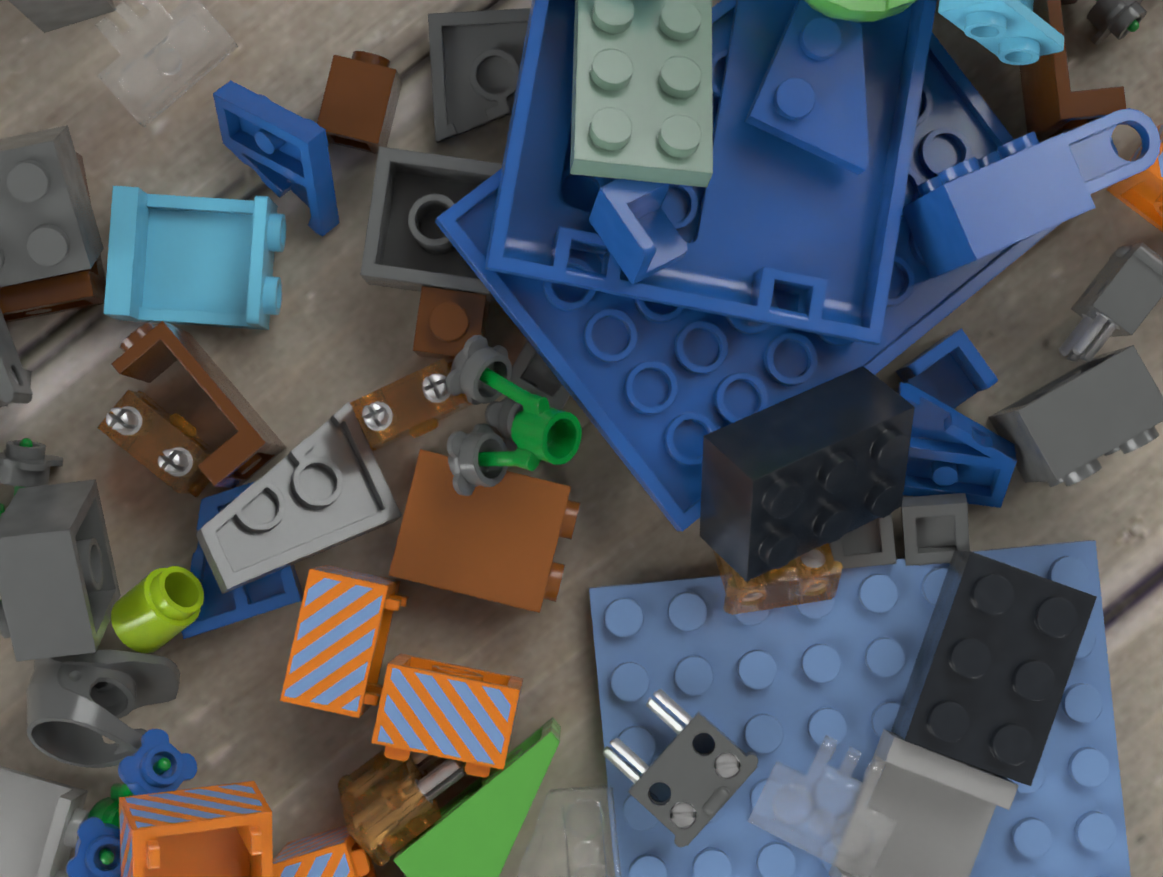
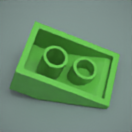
[393,717,561,877]

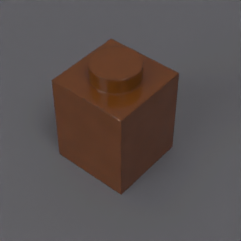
[317,51,402,154]
[413,286,490,361]

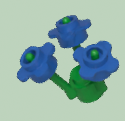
[66,729,197,877]

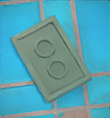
[570,0,713,188]

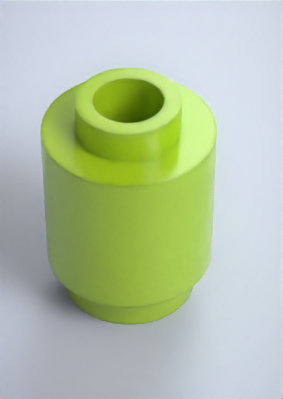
[111,566,204,653]

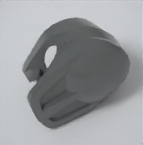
[26,650,180,768]

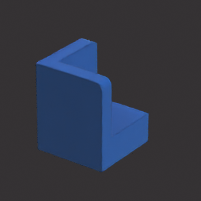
[588,179,688,285]
[895,328,998,409]

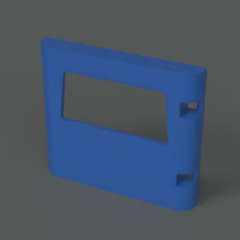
[485,0,937,345]

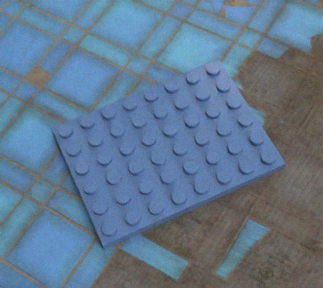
[589,540,1131,877]

